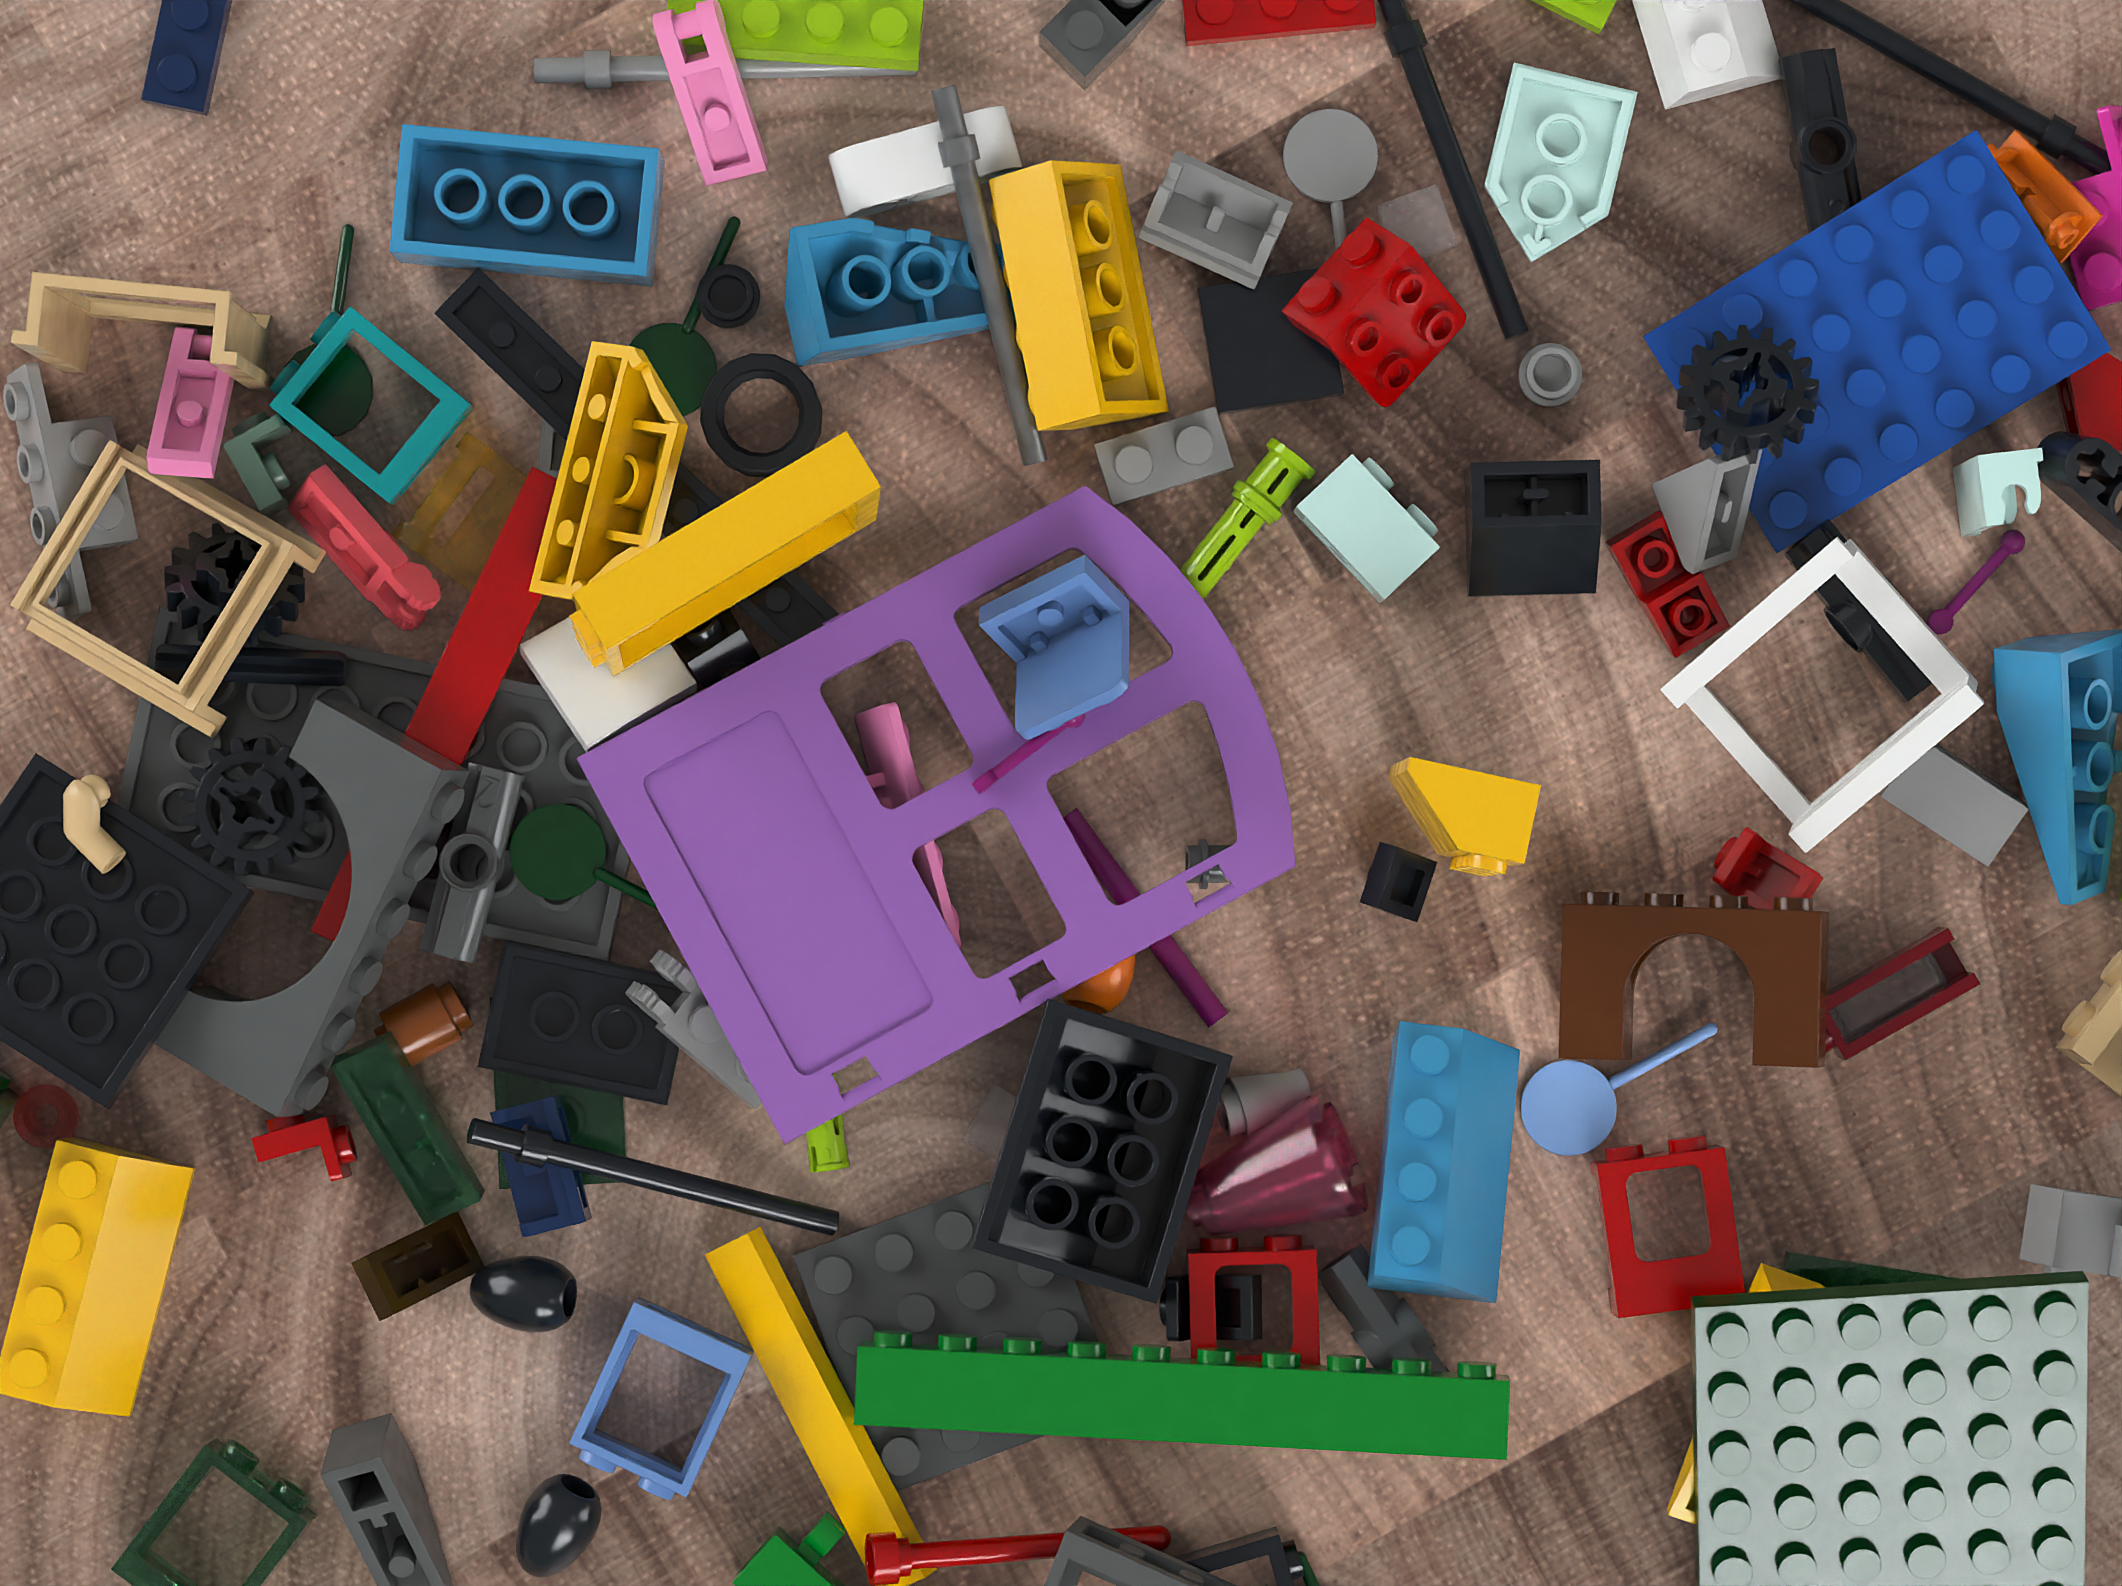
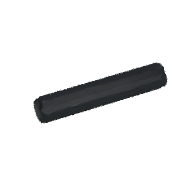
[155,644,348,686]

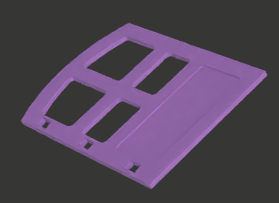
[577,486,1296,1144]

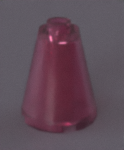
[1186,1091,1368,1235]

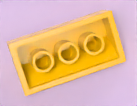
[989,160,1169,431]
[1388,757,1541,877]
[0,1137,195,1417]

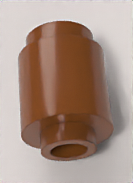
[374,981,474,1068]

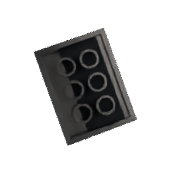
[971,998,1233,1304]

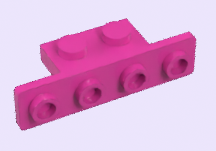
[2069,105,2122,311]

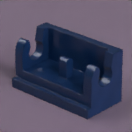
[490,1094,592,1237]

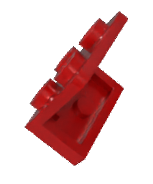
[1281,217,1466,407]

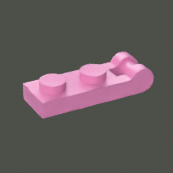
[653,0,769,186]
[146,326,234,479]

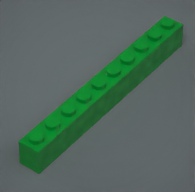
[854,1330,1510,1460]

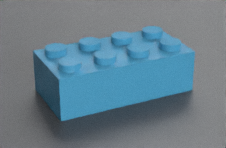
[389,124,665,287]

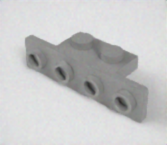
[3,362,139,621]

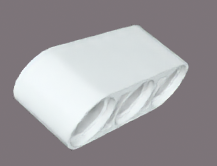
[828,106,1023,219]

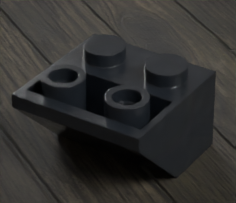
[1464,460,1602,597]

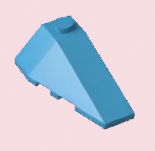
[784,218,1017,367]
[1991,629,2122,905]

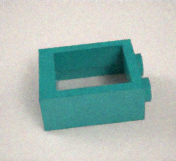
[269,306,474,506]

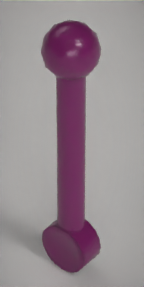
[1926,529,2025,635]
[971,713,1085,795]

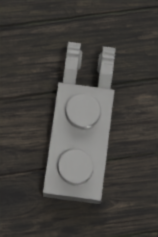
[625,950,761,1109]

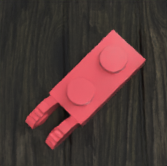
[288,464,442,631]

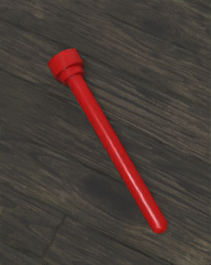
[865,1525,1171,1586]

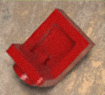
[1712,827,1823,910]
[251,1114,357,1182]

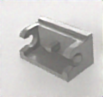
[1138,150,1293,290]
[1880,744,2029,867]

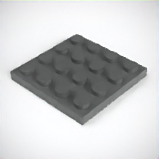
[793,1181,1099,1491]

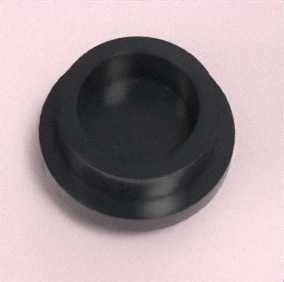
[696,264,760,329]

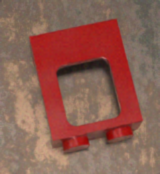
[1590,1135,1745,1319]
[1186,1234,1320,1365]

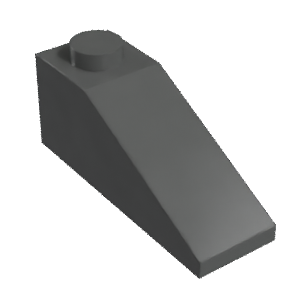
[320,1413,453,1586]

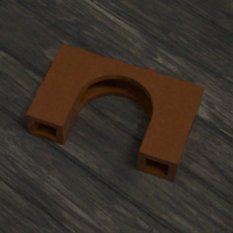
[1558,892,1829,1068]

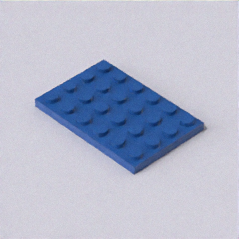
[1643,130,2112,553]

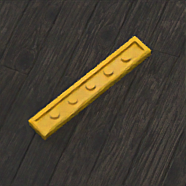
[704,1226,937,1586]

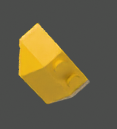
[529,341,688,601]

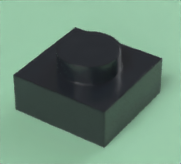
[1360,842,1437,922]

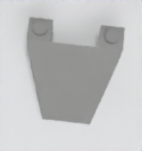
[2019,1184,2122,1283]

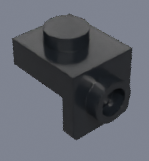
[675,608,761,689]
[1159,1274,1262,1342]

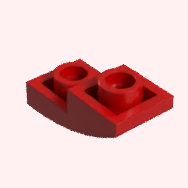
[1605,510,1730,658]

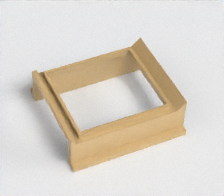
[11,272,275,393]
[10,440,326,739]

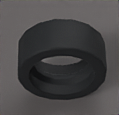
[700,353,823,477]

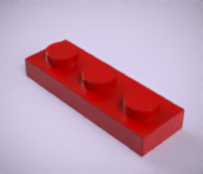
[1181,0,1376,46]

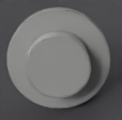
[1518,343,1582,407]

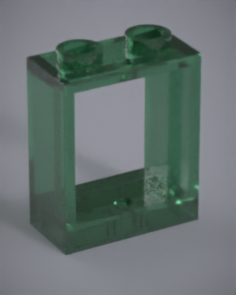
[111,1438,318,1586]

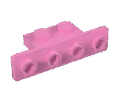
[855,702,962,949]

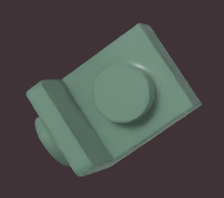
[222,412,293,517]

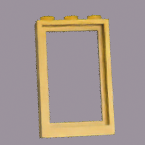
[569,431,881,677]

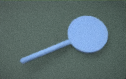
[1521,1023,1718,1156]

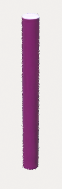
[1063,808,1228,1028]

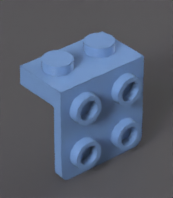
[979,555,1129,740]

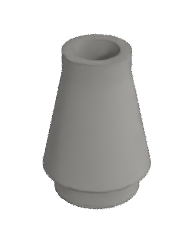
[1216,1068,1312,1138]

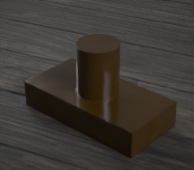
[351,1211,485,1321]

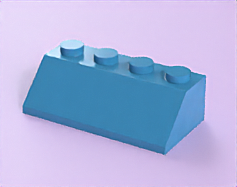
[1367,1021,1520,1303]

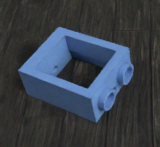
[569,1297,754,1500]

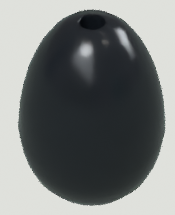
[470,1256,577,1333]
[516,1474,602,1577]

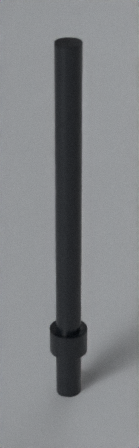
[1378,0,1529,340]
[1788,0,2112,175]
[467,1118,839,1236]

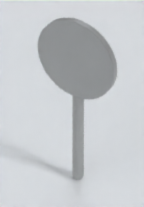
[1283,109,1378,250]

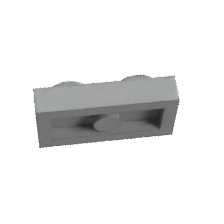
[1094,407,1234,507]

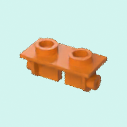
[1987,129,2103,263]

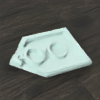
[1484,62,1638,263]

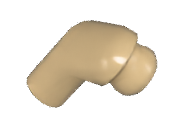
[63,774,126,874]

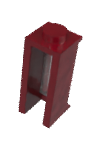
[1825,926,1980,1060]

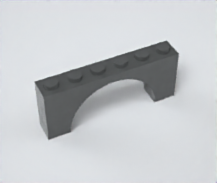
[155,699,470,1117]

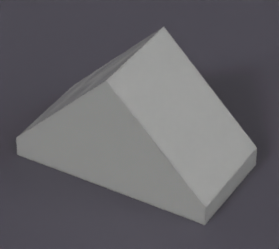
[1651,449,1762,574]

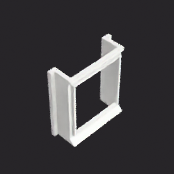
[1660,537,1984,853]

